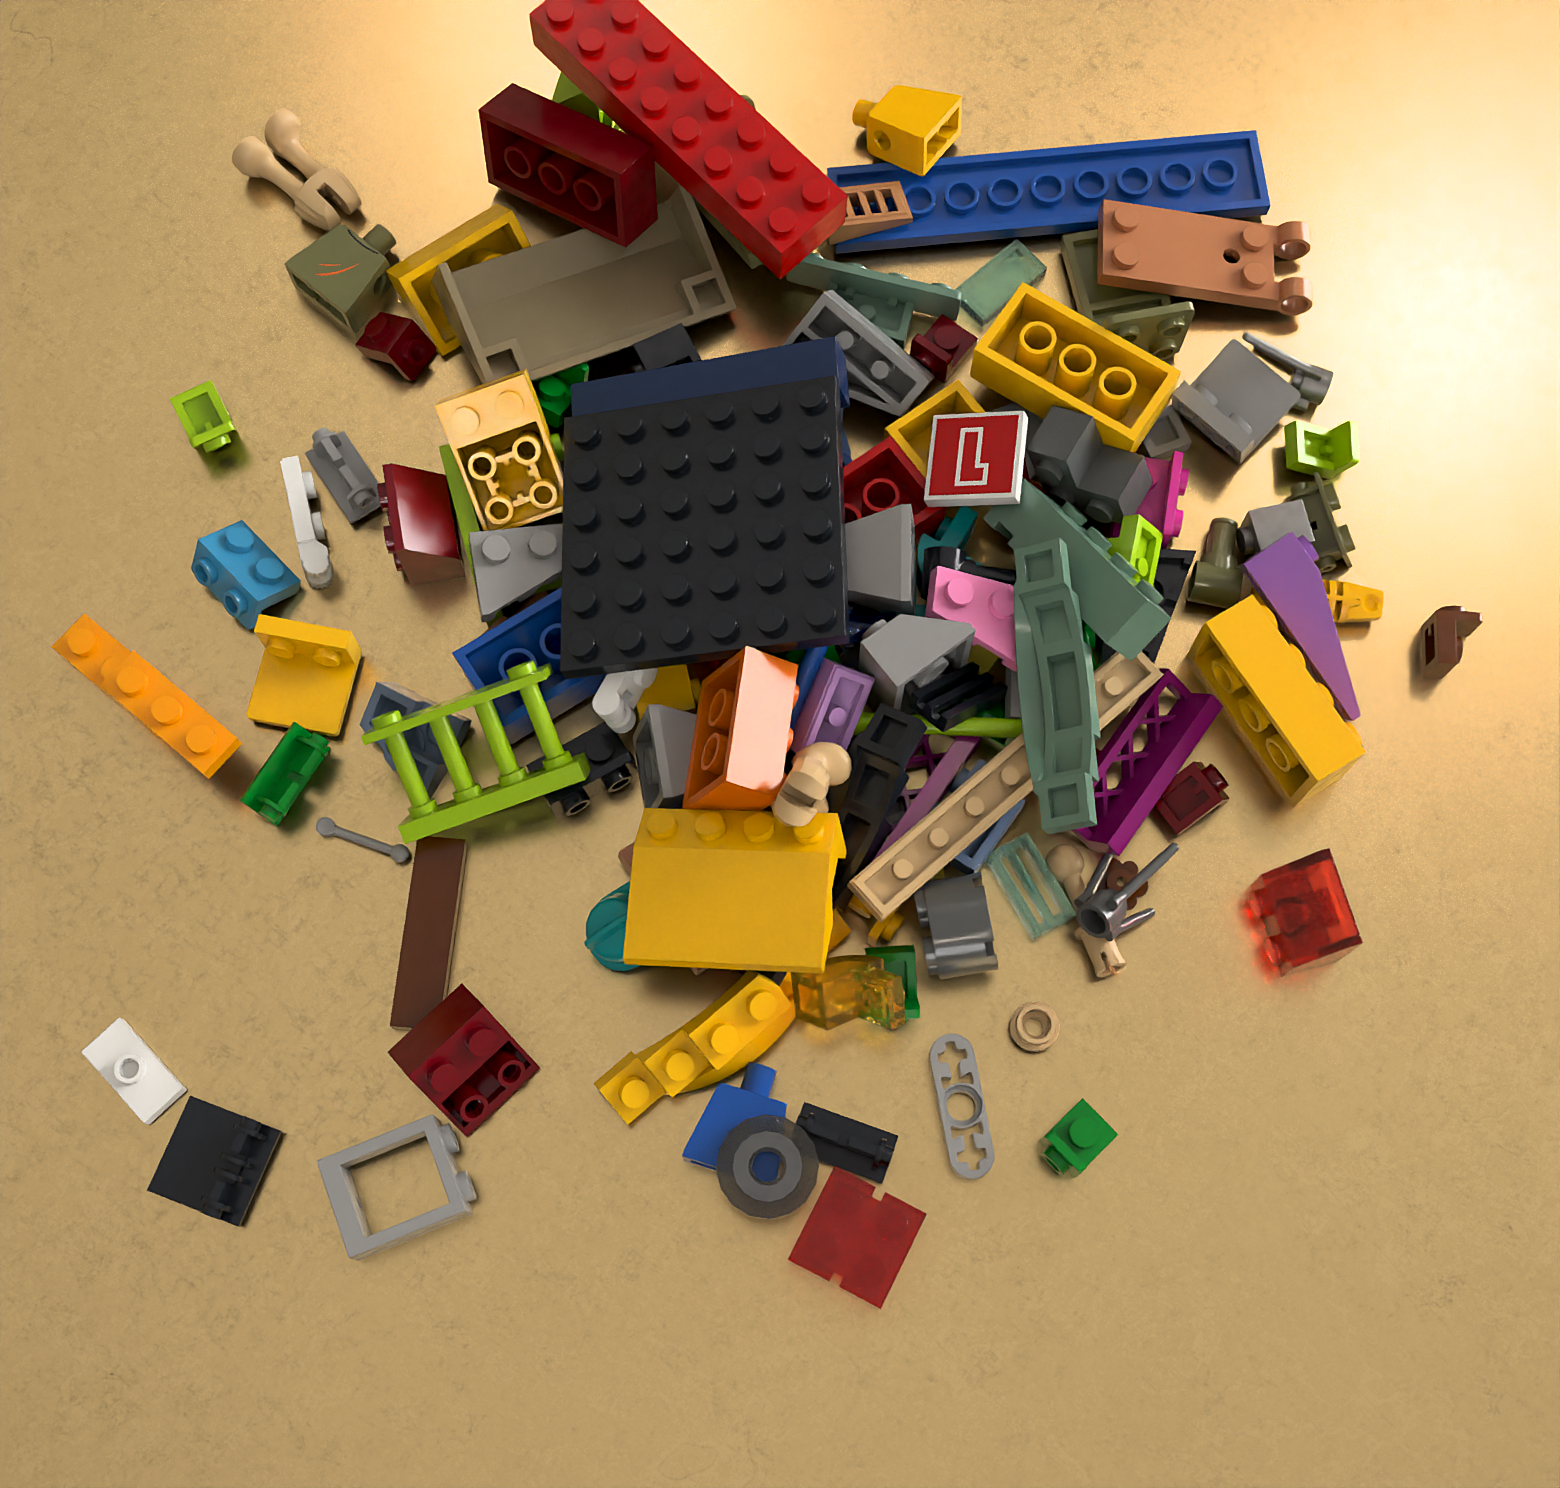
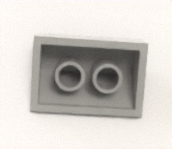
[858,614,976,714]

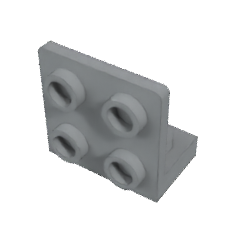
[1172,339,1301,464]

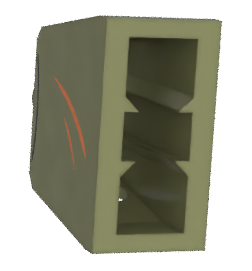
[284,224,397,334]

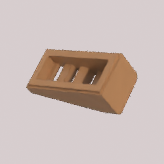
[827,181,913,245]

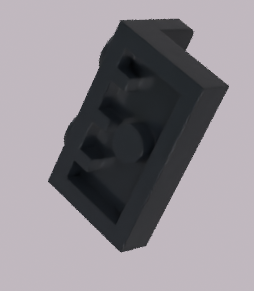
[526,722,638,817]

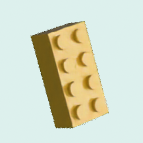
[970,282,1181,453]
[1187,594,1366,807]

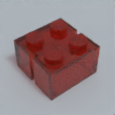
[788,1166,927,1310]

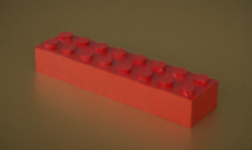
[529,0,848,279]

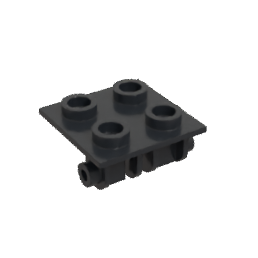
[147,1096,282,1227]

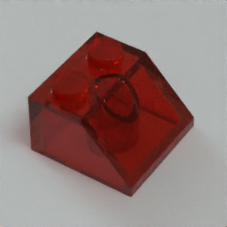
[1249,848,1363,977]

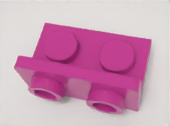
[1111,451,1189,549]

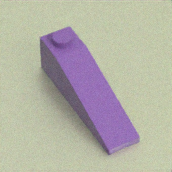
[1239,531,1361,721]

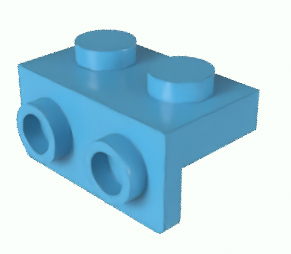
[191,520,301,630]

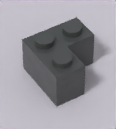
[1026,405,1153,524]

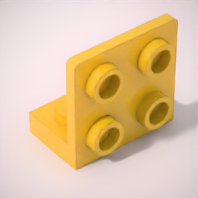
[246,614,362,737]

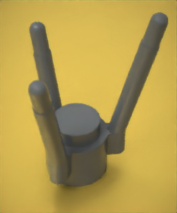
[1074,843,1179,941]

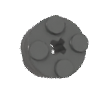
[914,872,999,980]

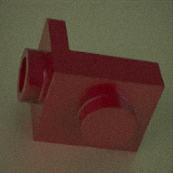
[355,311,436,381]

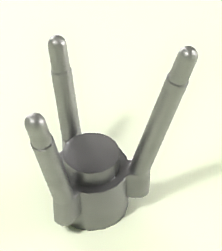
[1242,332,1334,411]

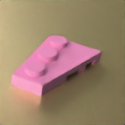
[925,566,1017,672]

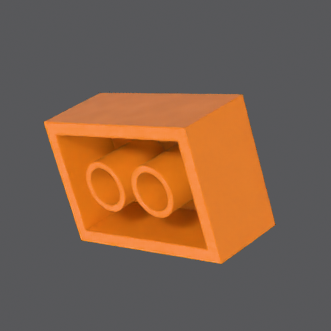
[682,646,799,811]

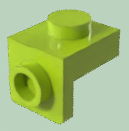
[169,380,237,453]
[1284,420,1360,479]

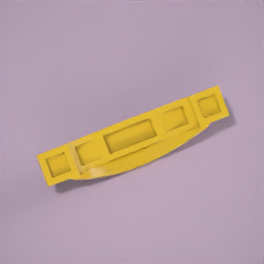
[593,909,852,1125]

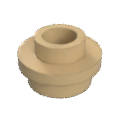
[1010,1001,1060,1052]

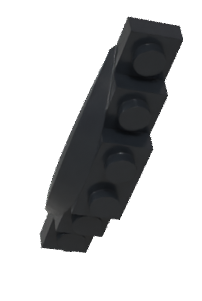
[749,703,927,986]

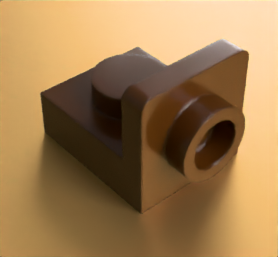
[1421,605,1483,679]

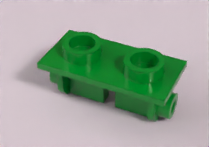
[239,722,331,826]

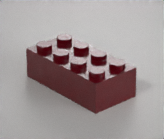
[478,83,658,248]

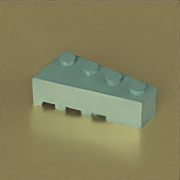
[983,477,1172,661]

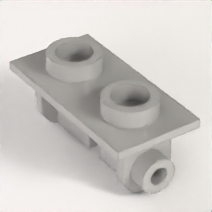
[305,428,381,524]

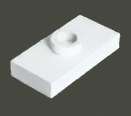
[81,1017,187,1125]

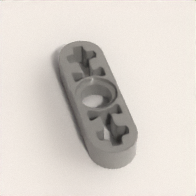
[928,1033,995,1180]

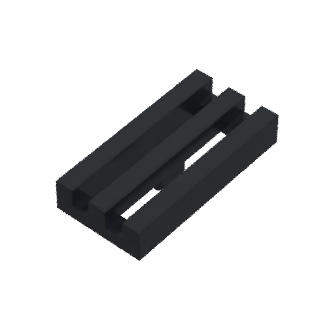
[908,661,1008,732]

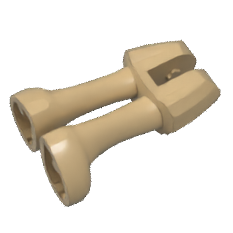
[232,108,362,232]
[771,741,852,827]

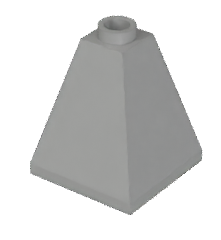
[845,504,915,616]
[633,704,697,809]

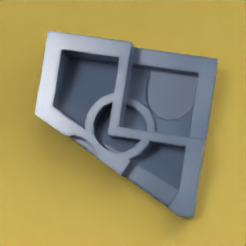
[359,682,472,799]

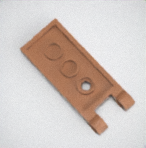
[1097,199,1313,315]

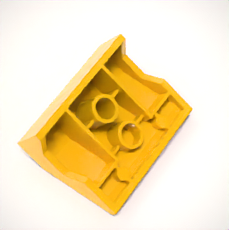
[623,808,847,974]

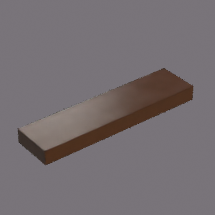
[390,836,468,1030]

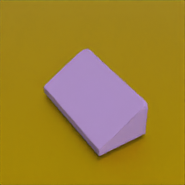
[790,658,875,753]

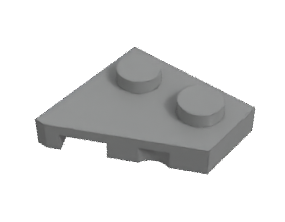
[468,523,563,623]

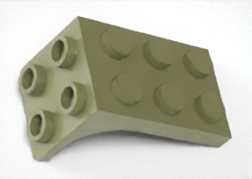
[1060,229,1195,360]

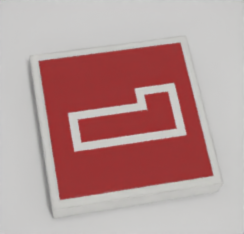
[924,411,1028,507]

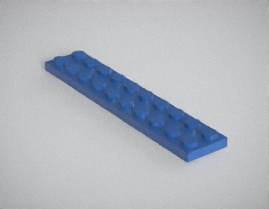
[827,130,1271,254]

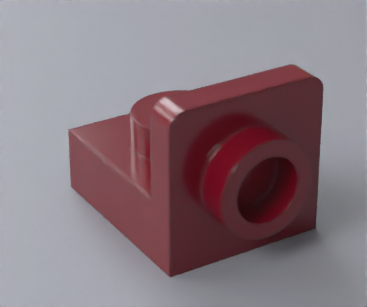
[910,314,978,384]
[1155,761,1230,835]

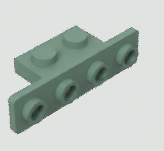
[787,252,962,349]

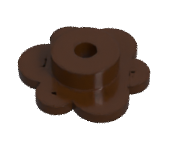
[1097,858,1148,910]

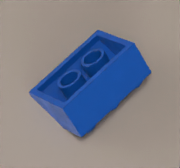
[452,587,607,745]

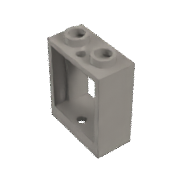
[317,1114,476,1261]

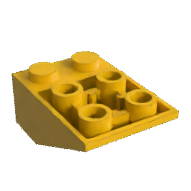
[435,369,564,531]

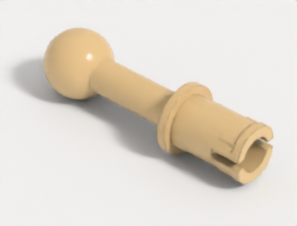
[1045,844,1126,977]

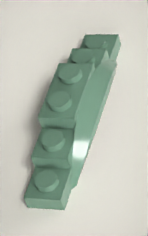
[1013,537,1101,834]

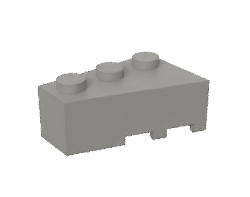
[782,289,935,417]

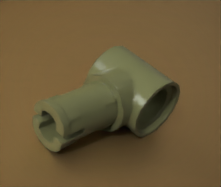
[1187,517,1243,609]

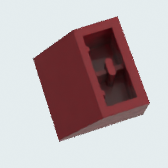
[377,463,466,586]
[388,983,540,1137]

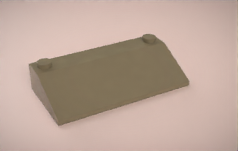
[432,185,737,384]

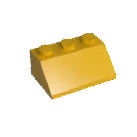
[385,203,531,356]

